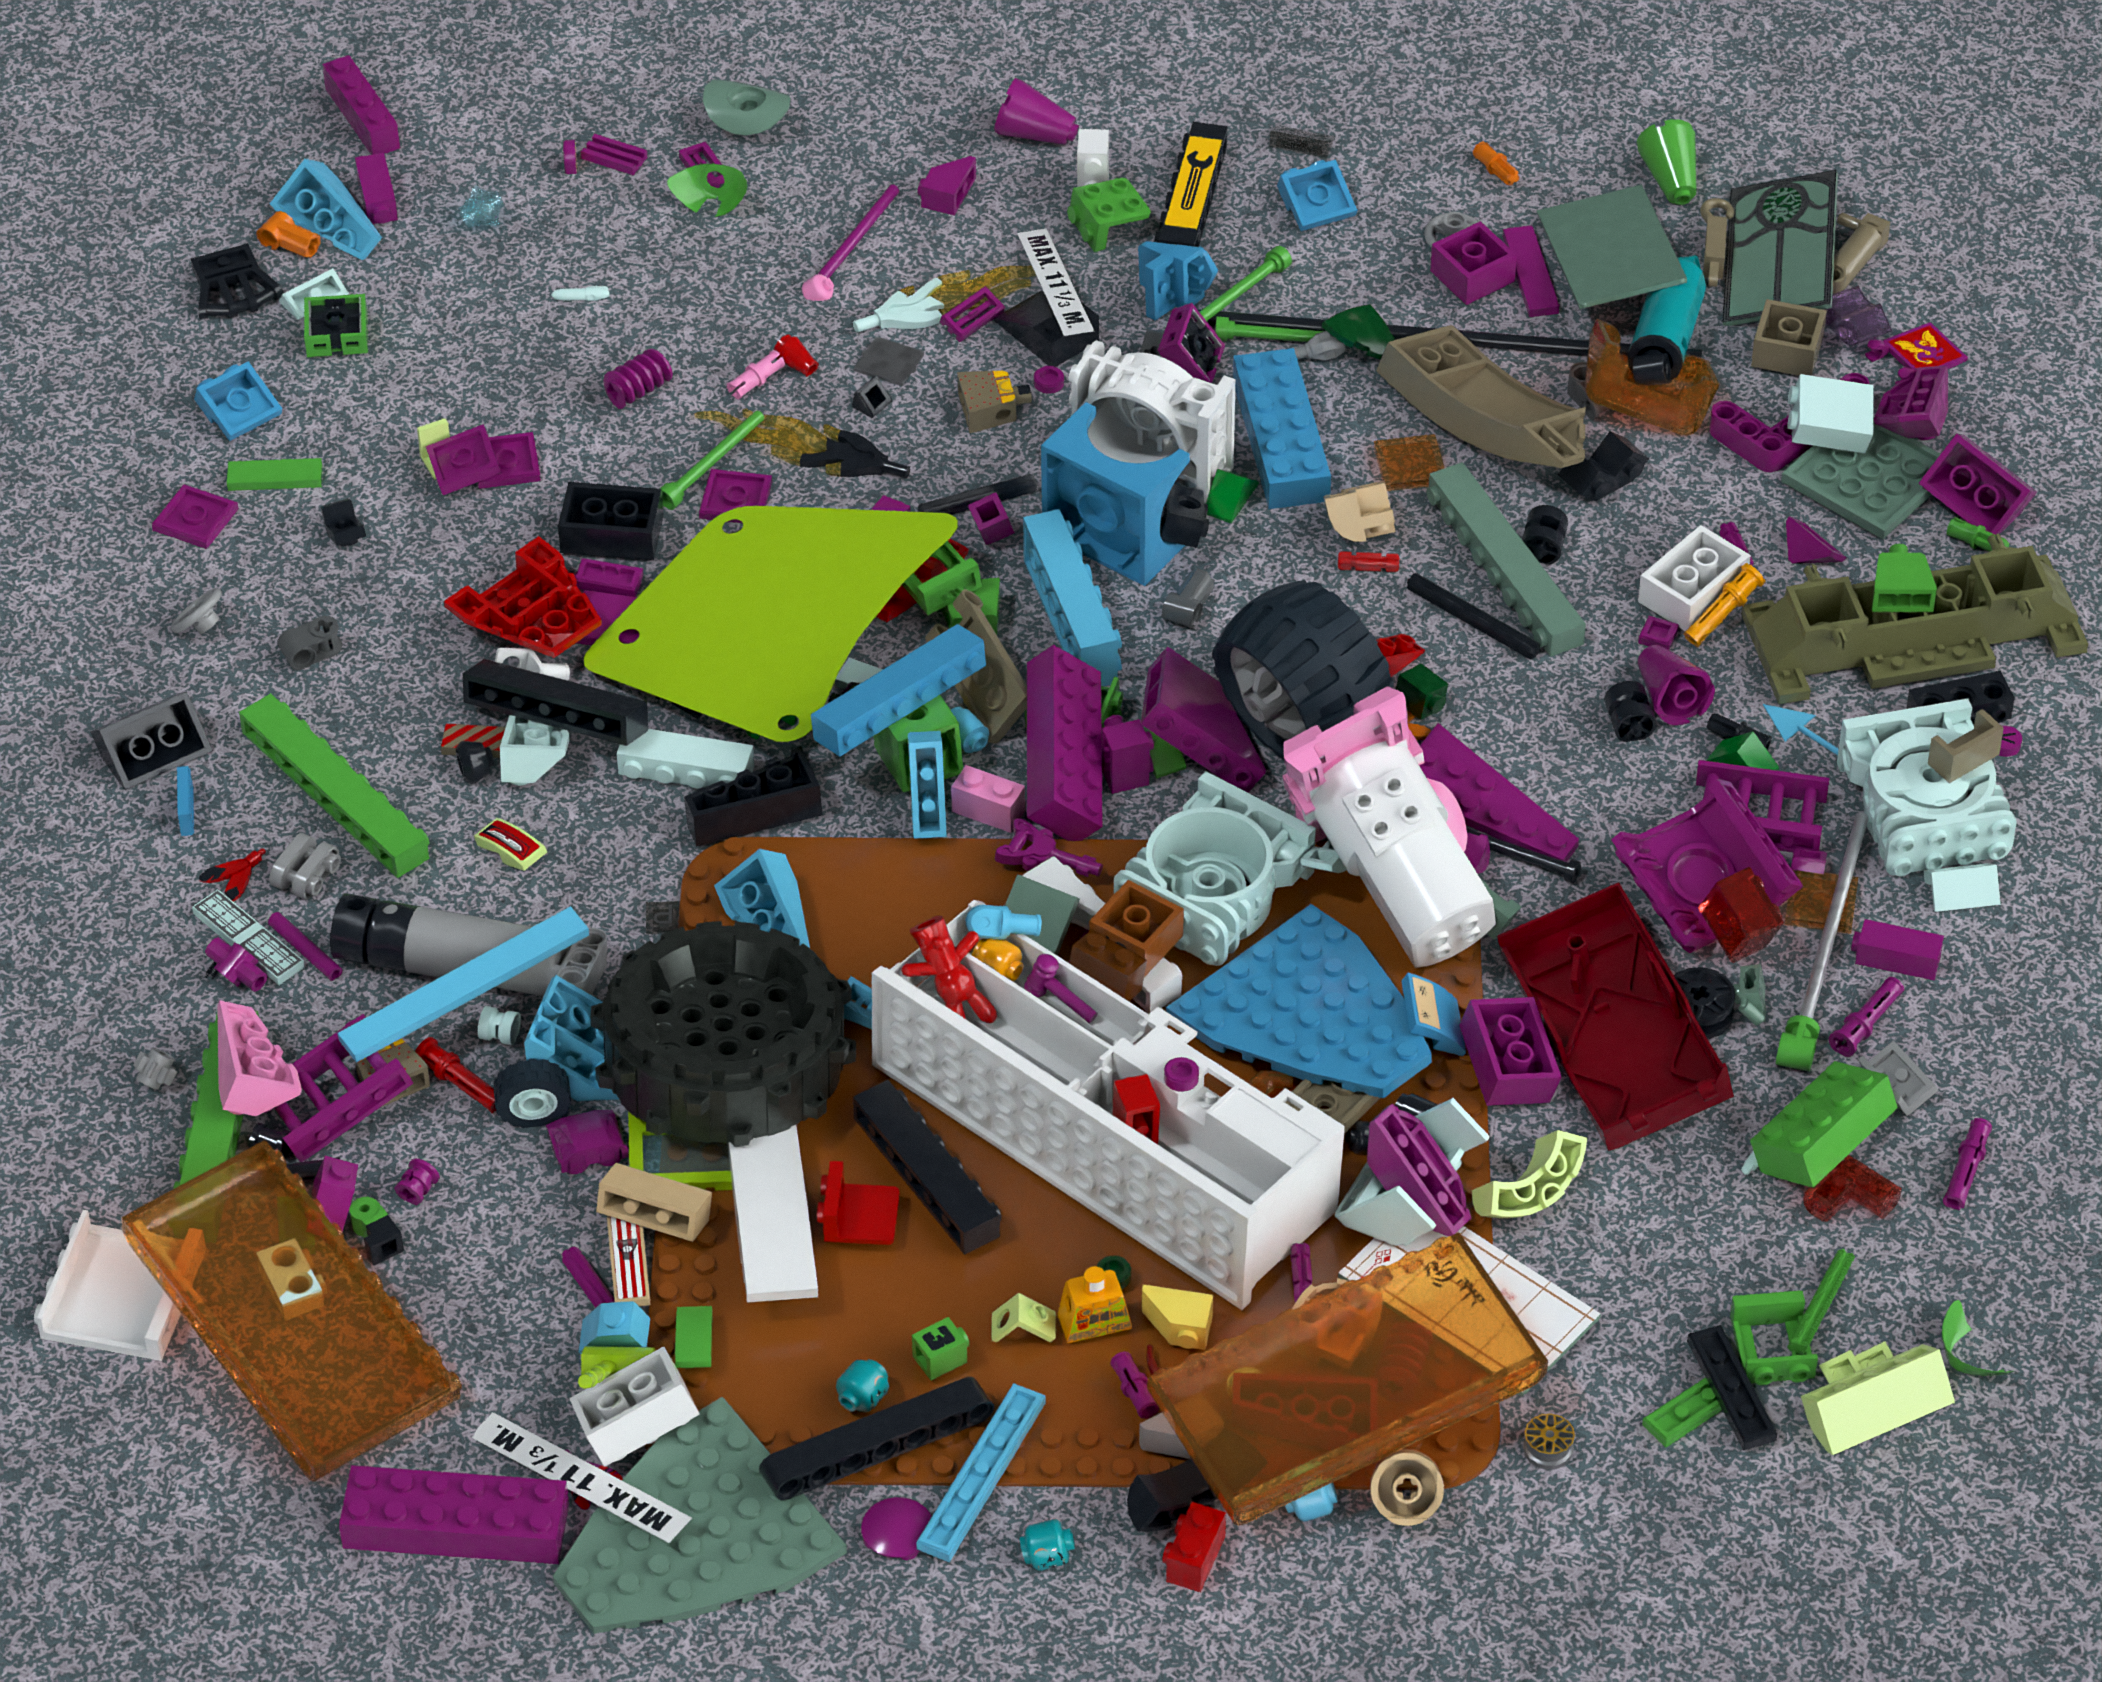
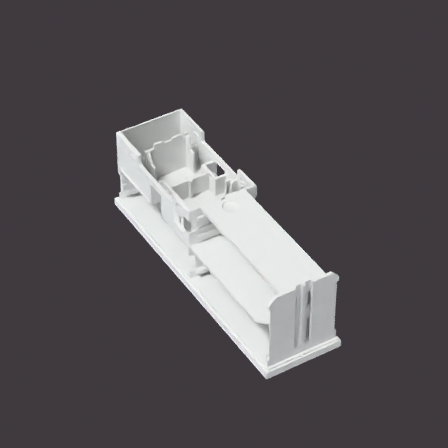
[872,900,1345,1310]

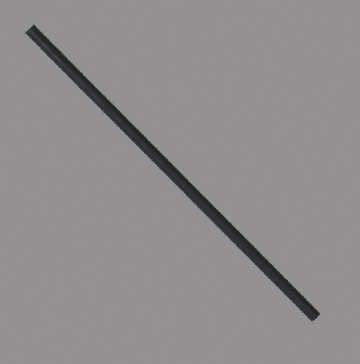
[1197,309,1702,365]

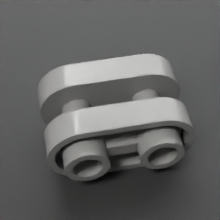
[269,833,341,900]

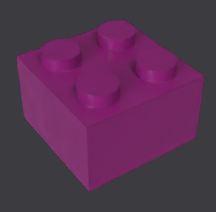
[1430,221,1517,305]

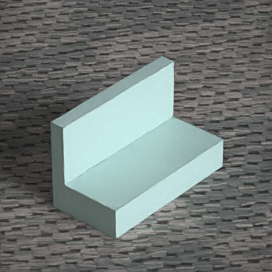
[1924,863,2001,912]

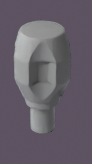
[1294,331,1346,361]

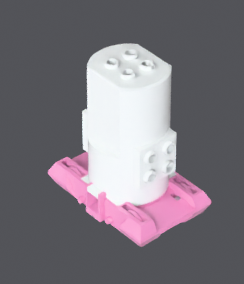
[1282,686,1496,968]

